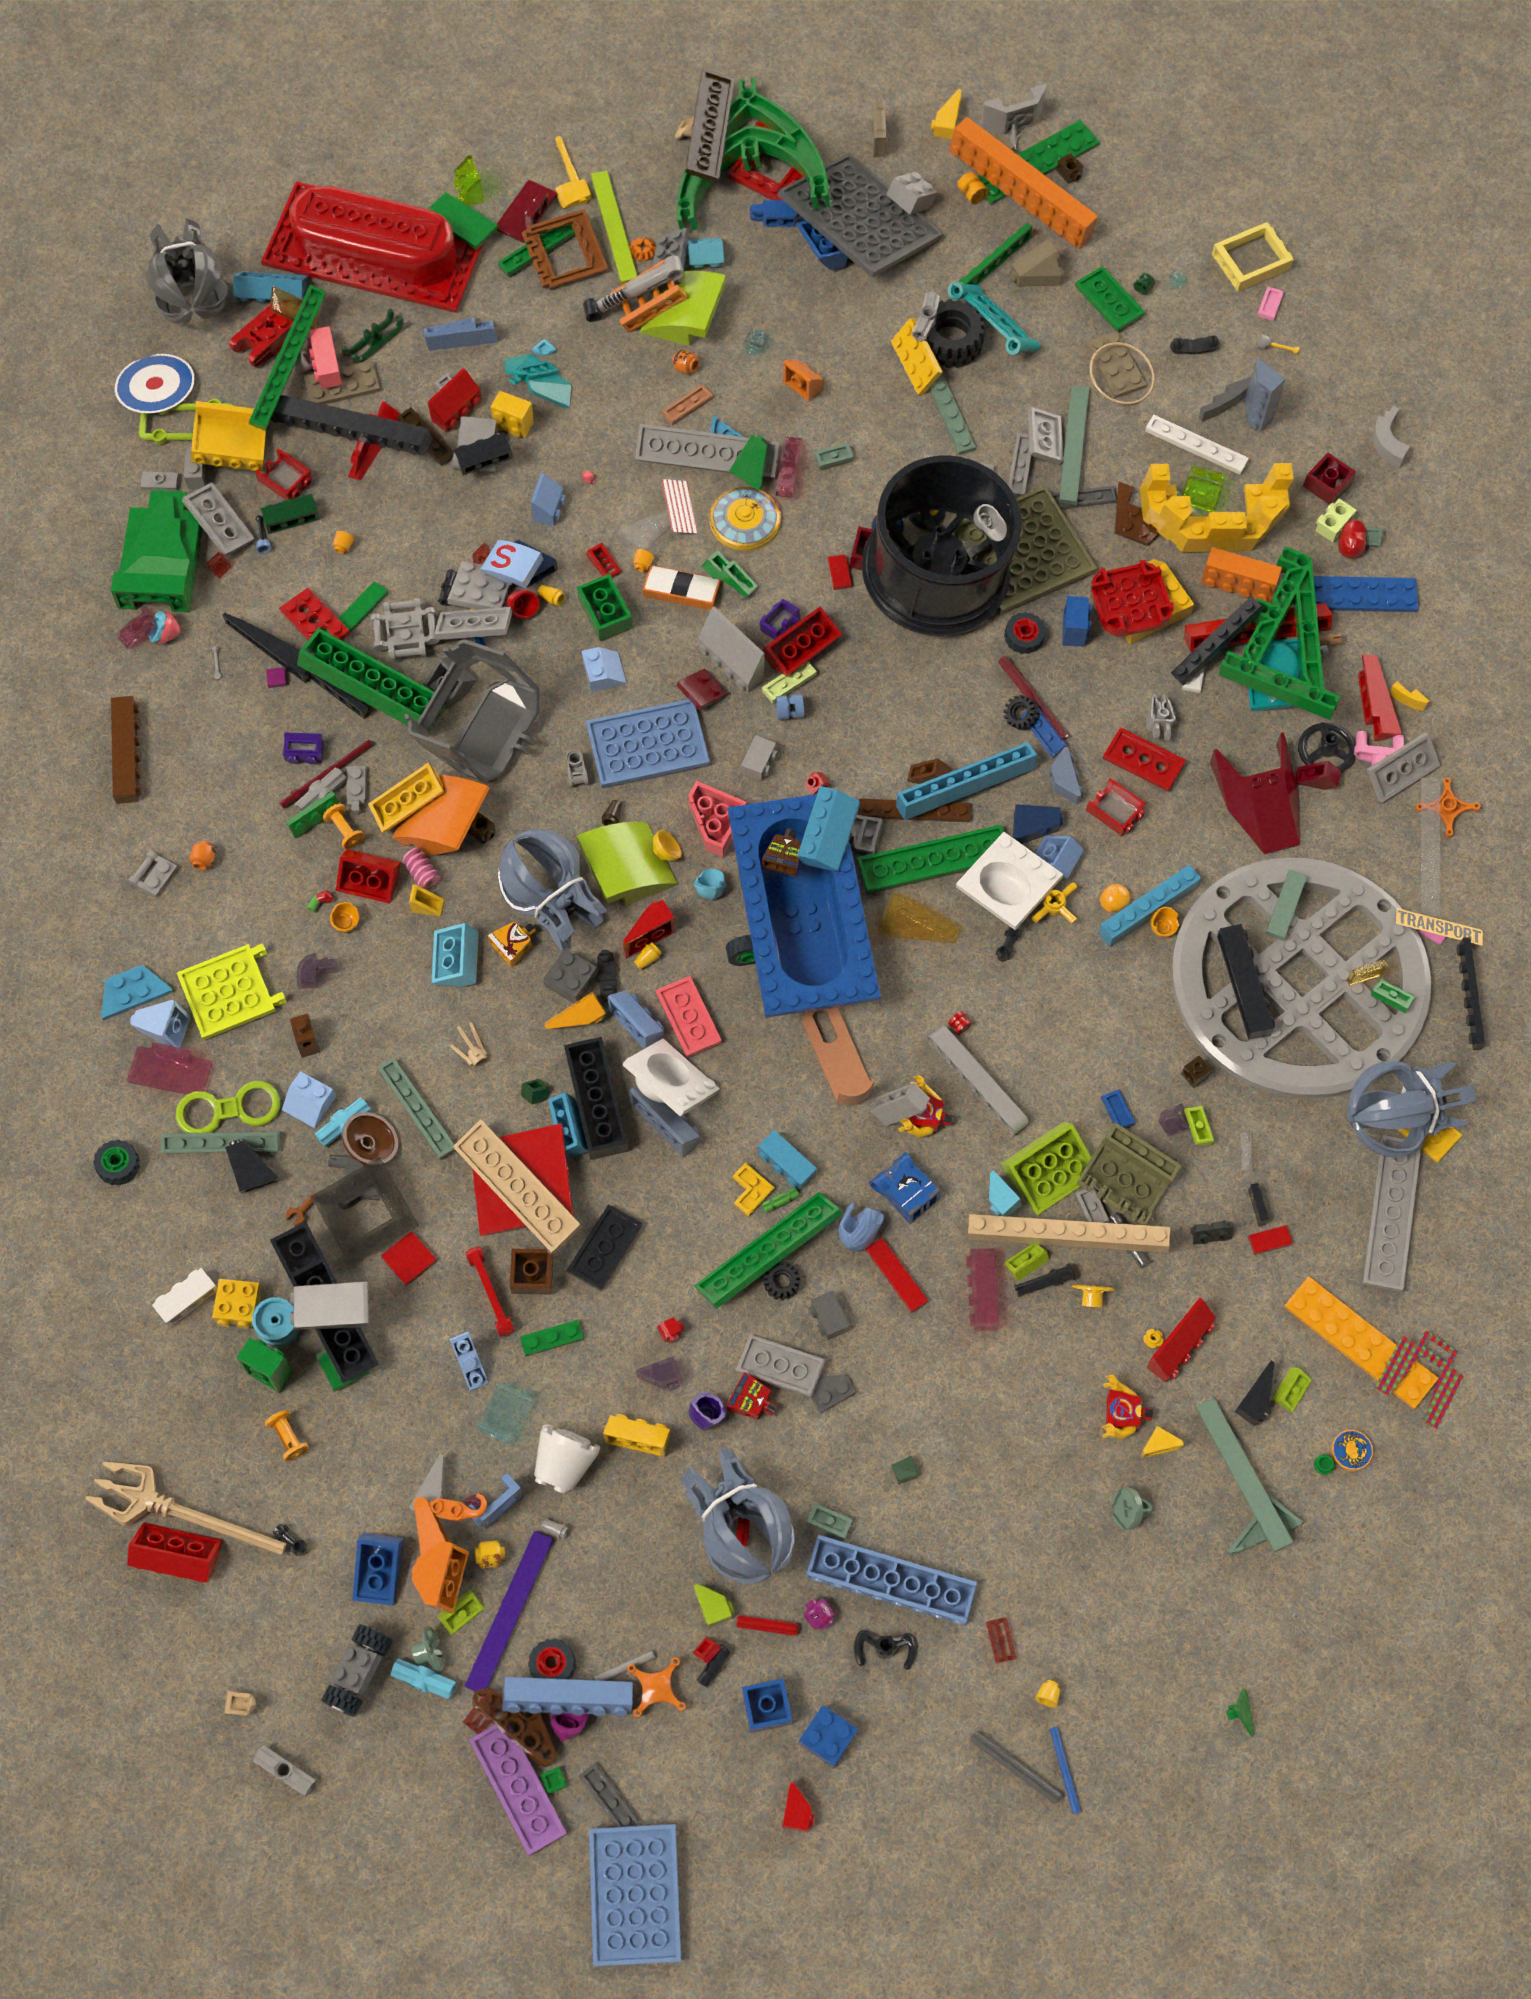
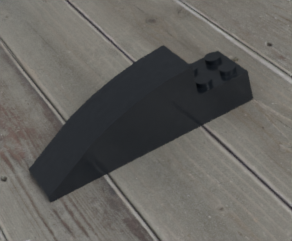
[270,1221,379,1384]

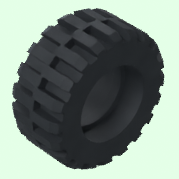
[926,299,985,368]

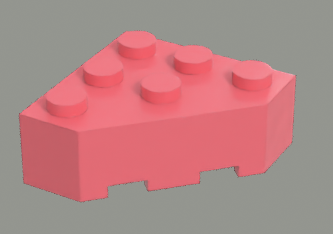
[688,781,747,858]

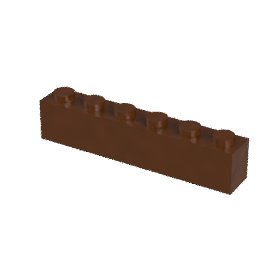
[111,696,142,804]

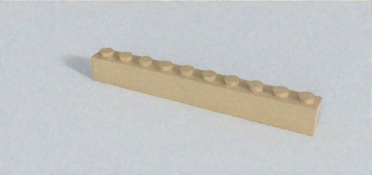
[968,1214,1170,1253]

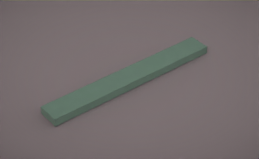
[1059,385,1089,505]
[1196,1398,1293,1553]

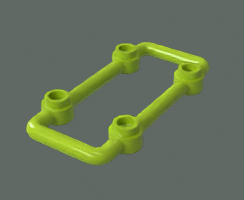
[139,399,233,445]

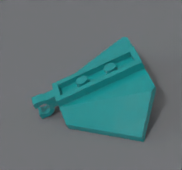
[504,354,571,409]

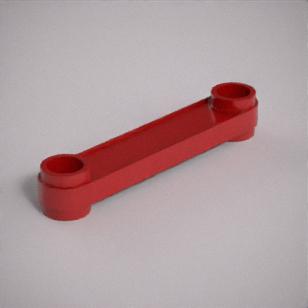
[465,1246,515,1337]

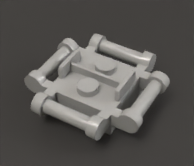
[371,598,439,660]

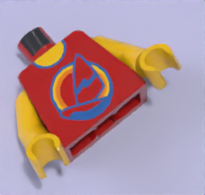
[898,1075,953,1138]
[1101,1375,1153,1439]

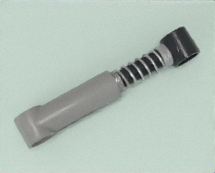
[583,256,684,322]

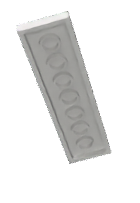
[635,424,780,478]
[1362,1135,1421,1293]

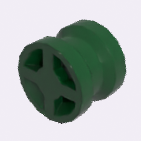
[1133,273,1155,295]

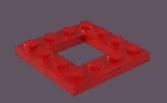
[728,153,803,200]

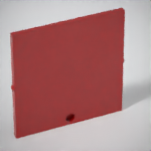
[472,1123,574,1236]

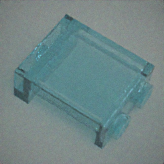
[474,1382,535,1446]

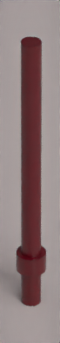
[279,740,373,808]

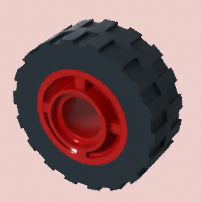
[1004,612,1046,654]
[528,1639,576,1679]

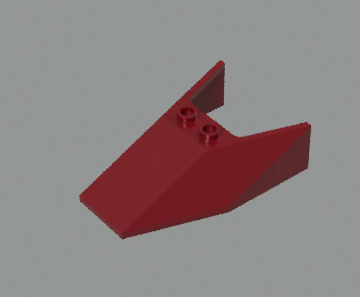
[1210,732,1300,855]

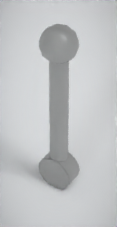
[212,646,221,680]

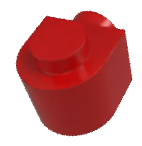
[804,772,831,795]
[657,1316,685,1344]

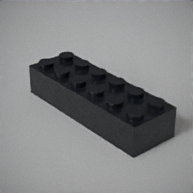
[564,1037,628,1160]

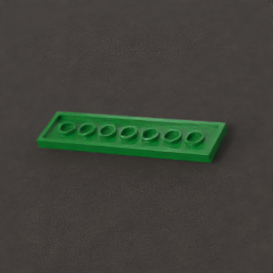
[978,120,1100,205]
[857,824,1004,894]
[694,1192,842,1309]

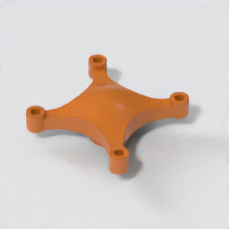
[1416,778,1480,838]
[627,1657,686,1719]

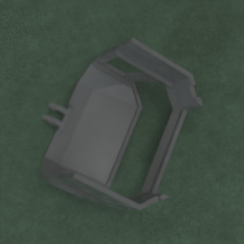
[404,639,539,782]

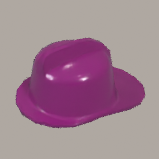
[551,1713,589,1742]

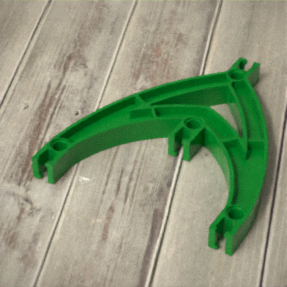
[677,77,831,230]

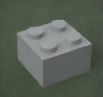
[886,172,938,215]

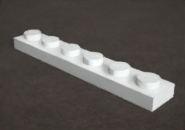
[1145,415,1249,475]

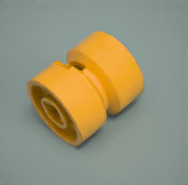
[957,172,988,205]

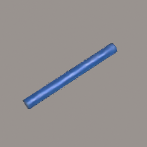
[1049,1727,1081,1814]

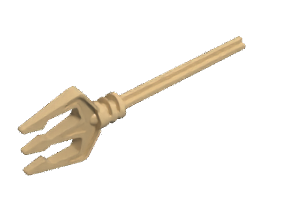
[85,1462,287,1555]

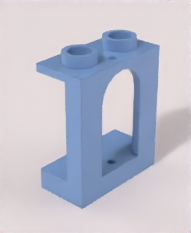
[469,1473,524,1529]

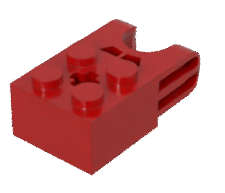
[229,304,293,368]

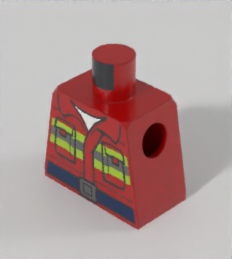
[726,1372,778,1420]

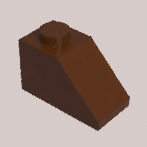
[907,758,952,784]

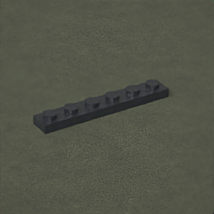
[1171,596,1264,686]
[1456,937,1485,1050]

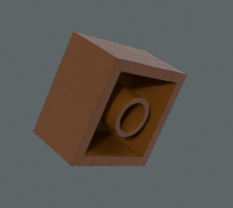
[510,1249,553,1295]

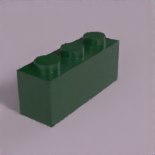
[260,494,320,534]

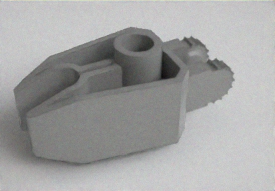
[1146,693,1176,740]

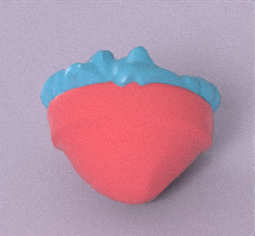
[148,611,180,644]

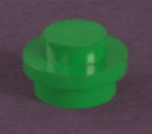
[1314,1454,1335,1475]

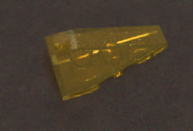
[878,891,962,943]

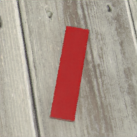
[865,1238,928,1313]

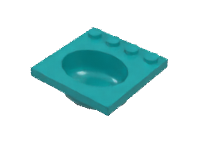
[1245,638,1301,711]

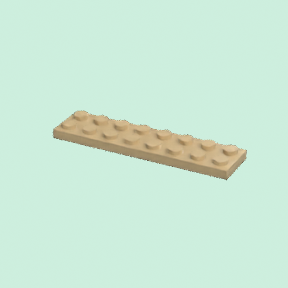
[453,1119,582,1254]

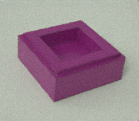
[266,667,287,688]

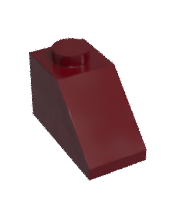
[1296,760,1341,790]

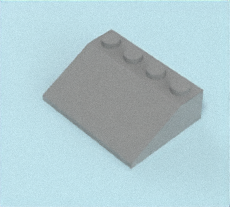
[698,607,764,693]

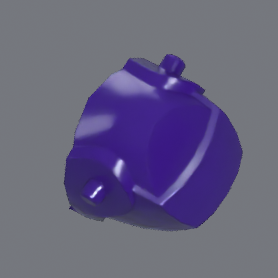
[688,1392,726,1431]

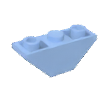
[450,1331,488,1390]

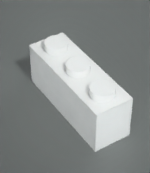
[152,1268,217,1328]

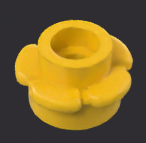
[1143,1329,1163,1348]

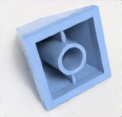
[130,1000,191,1051]

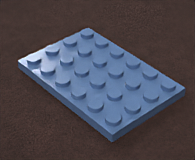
[586,699,710,788]
[589,1824,681,1966]

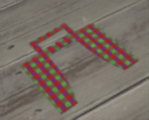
[1375,1330,1464,1429]

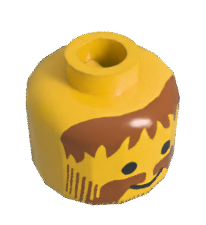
[475,1540,505,1569]

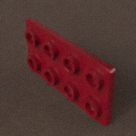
[497,180,557,242]

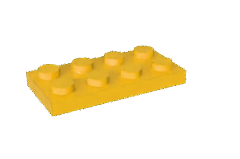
[891,318,943,395]

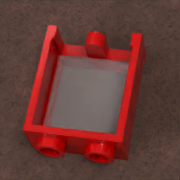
[255,448,313,500]
[1086,778,1146,837]

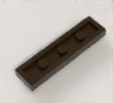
[397,407,454,466]

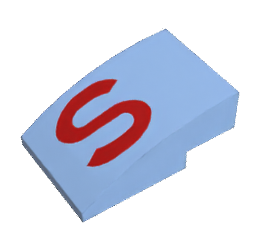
[480,540,543,589]

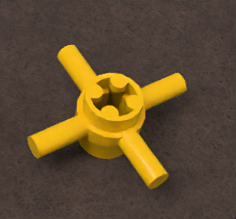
[1032,882,1077,924]

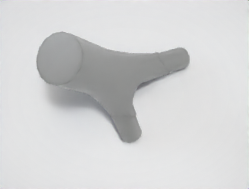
[1005,124,1021,152]

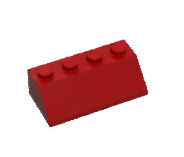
[762,606,843,677]
[1146,1297,1216,1383]
[127,1522,223,1583]

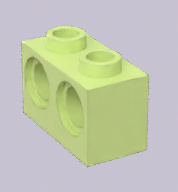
[1316,499,1356,542]

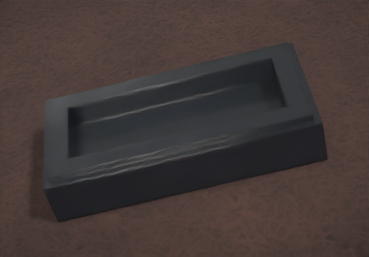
[1248,1183,1269,1227]

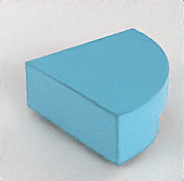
[532,339,557,356]

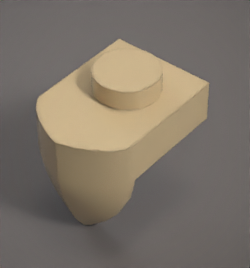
[224,1691,256,1716]

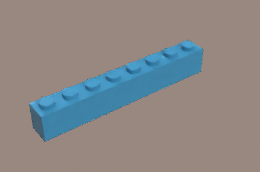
[896,742,1037,820]

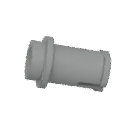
[541,1518,569,1540]

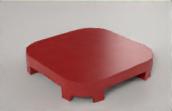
[1090,560,1174,637]

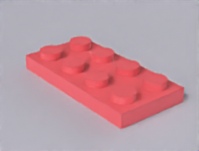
[655,976,722,1058]

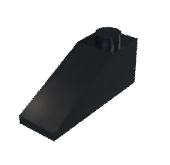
[1235,1360,1275,1426]

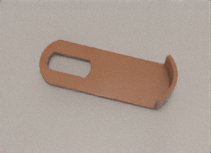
[802,1007,875,1106]

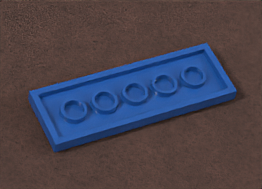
[1313,576,1418,612]

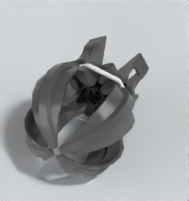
[146,218,228,324]

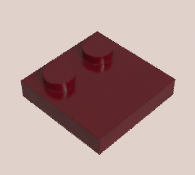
[676,668,728,711]

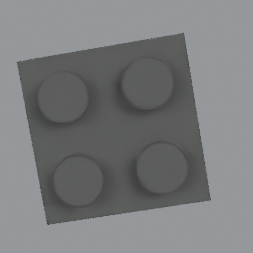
[544,949,598,1004]

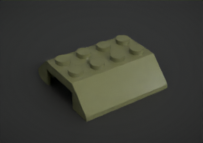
[1076,1123,1182,1225]

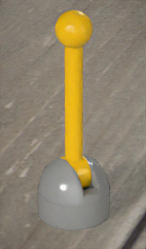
[1257,334,1300,354]

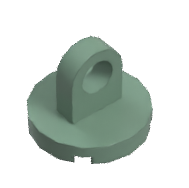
[1111,1488,1152,1530]

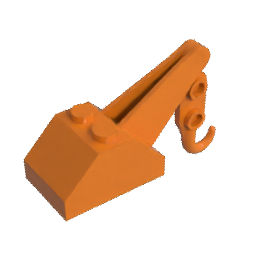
[412,1494,487,1614]

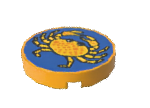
[1331,1430,1373,1471]

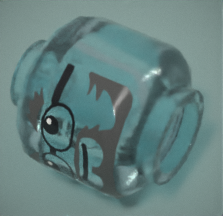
[744,329,769,356]

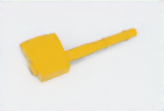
[555,136,592,209]

